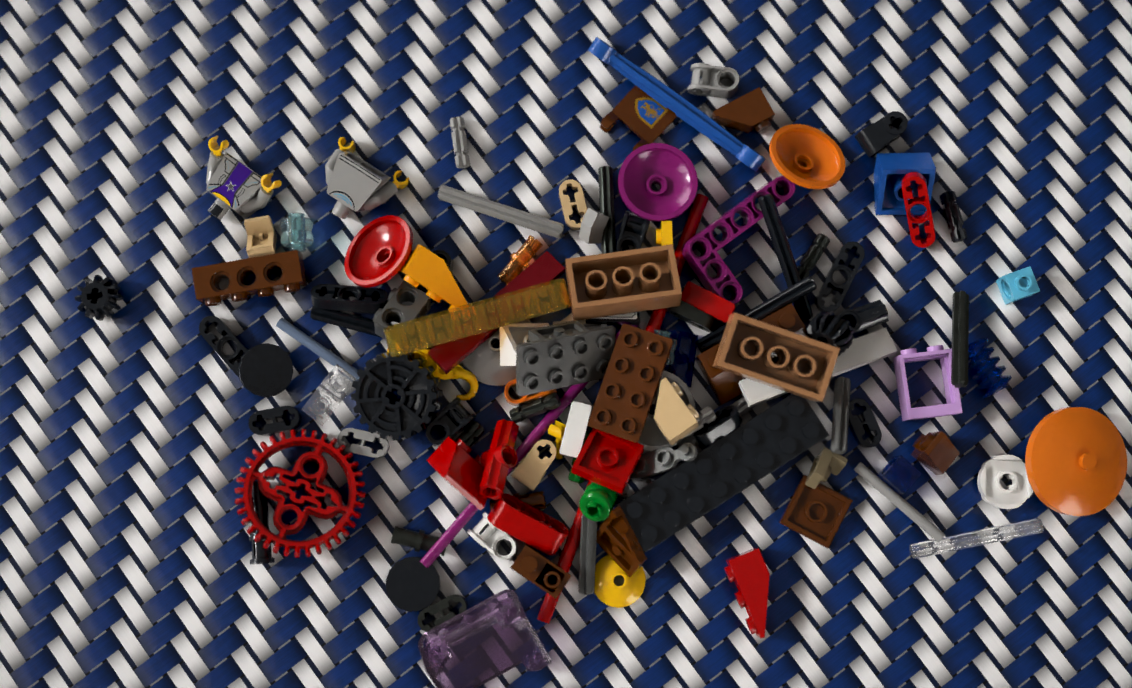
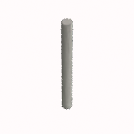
[854,462,945,542]

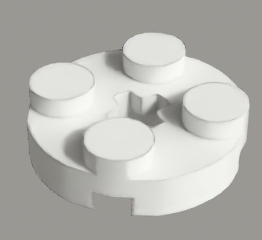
[977,455,1033,509]

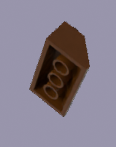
[695,303,808,405]

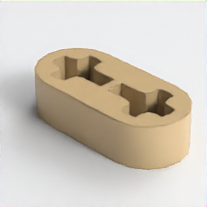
[559,179,587,230]

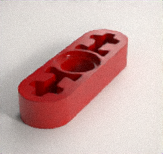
[901,172,936,248]

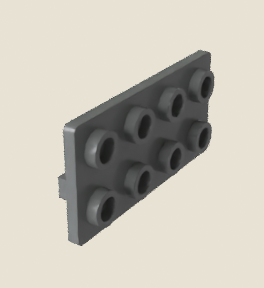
[516,321,616,397]

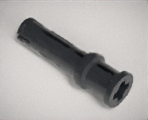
[248,481,275,565]

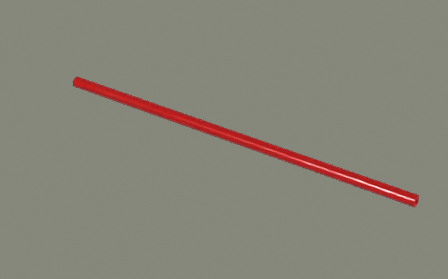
[537,194,709,624]

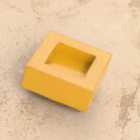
[655,221,673,246]

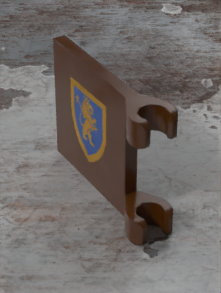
[600,85,677,151]

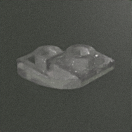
[301,364,358,426]

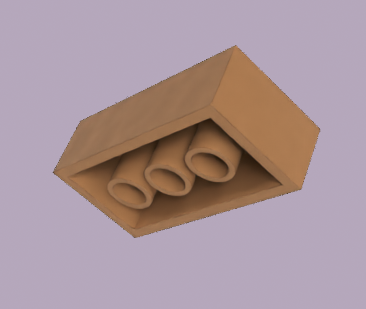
[565,244,682,321]
[712,312,840,402]

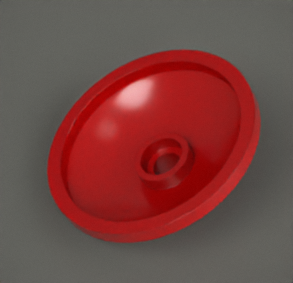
[344,215,413,288]

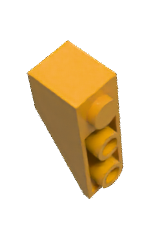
[400,244,473,318]

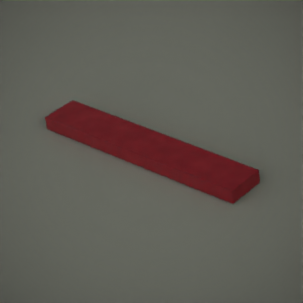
[428,251,565,374]

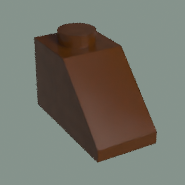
[711,87,775,133]

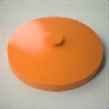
[1025,407,1127,516]

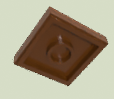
[779,475,853,549]

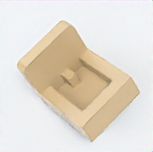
[244,215,277,258]

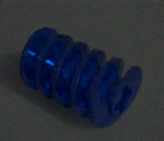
[968,338,1012,399]

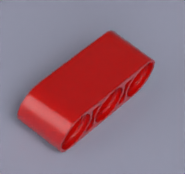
[487,493,569,555]

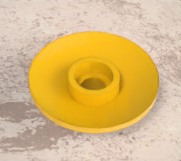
[594,555,646,608]

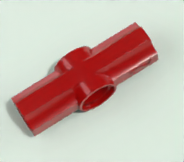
[479,419,519,500]

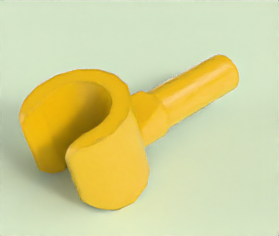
[548,420,566,459]

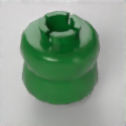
[579,482,617,521]

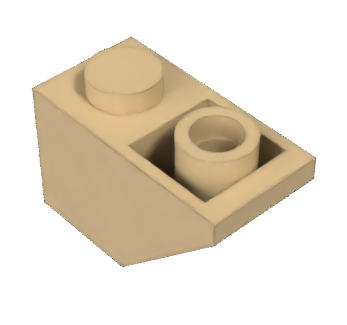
[654,377,699,446]

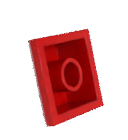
[427,436,487,511]

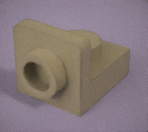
[805,447,848,489]

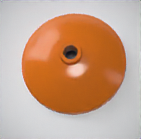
[769,124,845,189]

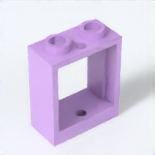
[893,345,963,421]

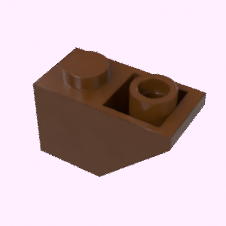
[911,431,960,475]
[511,544,571,599]

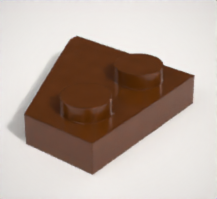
[596,506,647,577]

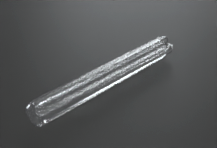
[909,518,1044,559]

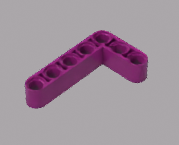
[682,176,795,304]

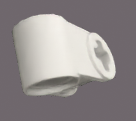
[467,511,518,560]

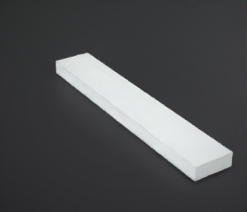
[738,328,897,408]

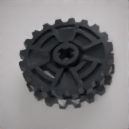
[351,350,443,440]

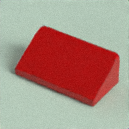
[681,281,736,323]

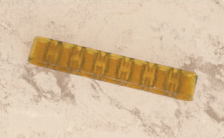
[383,278,571,357]

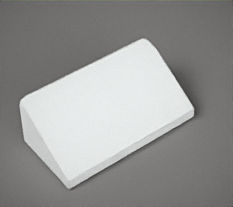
[559,401,592,458]

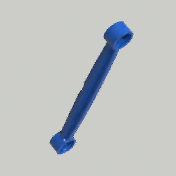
[588,37,766,172]

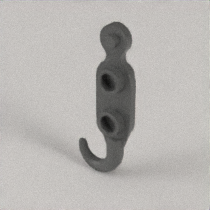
[616,442,698,500]

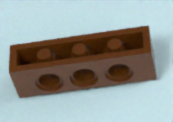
[192,250,307,306]

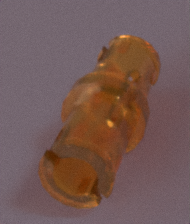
[497,235,543,285]

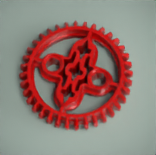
[235,429,366,558]

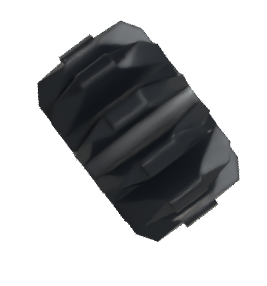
[74,275,123,321]
[806,310,855,356]

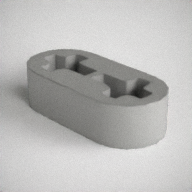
[337,428,389,458]

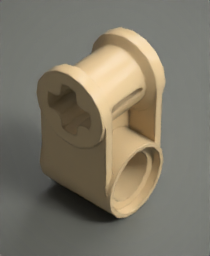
[511,439,557,491]

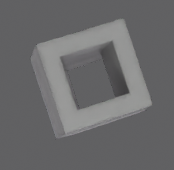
[579,208,609,244]

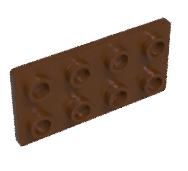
[588,324,674,443]

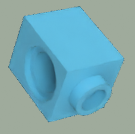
[996,266,1040,305]

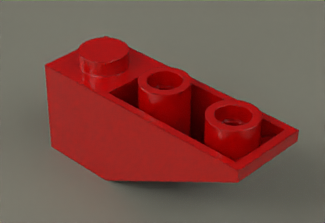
[724,548,770,638]

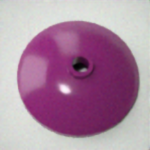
[618,143,698,222]

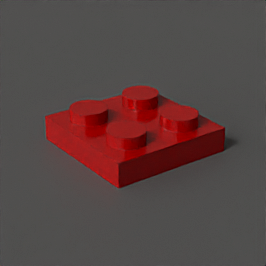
[571,428,644,494]

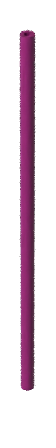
[420,325,638,568]

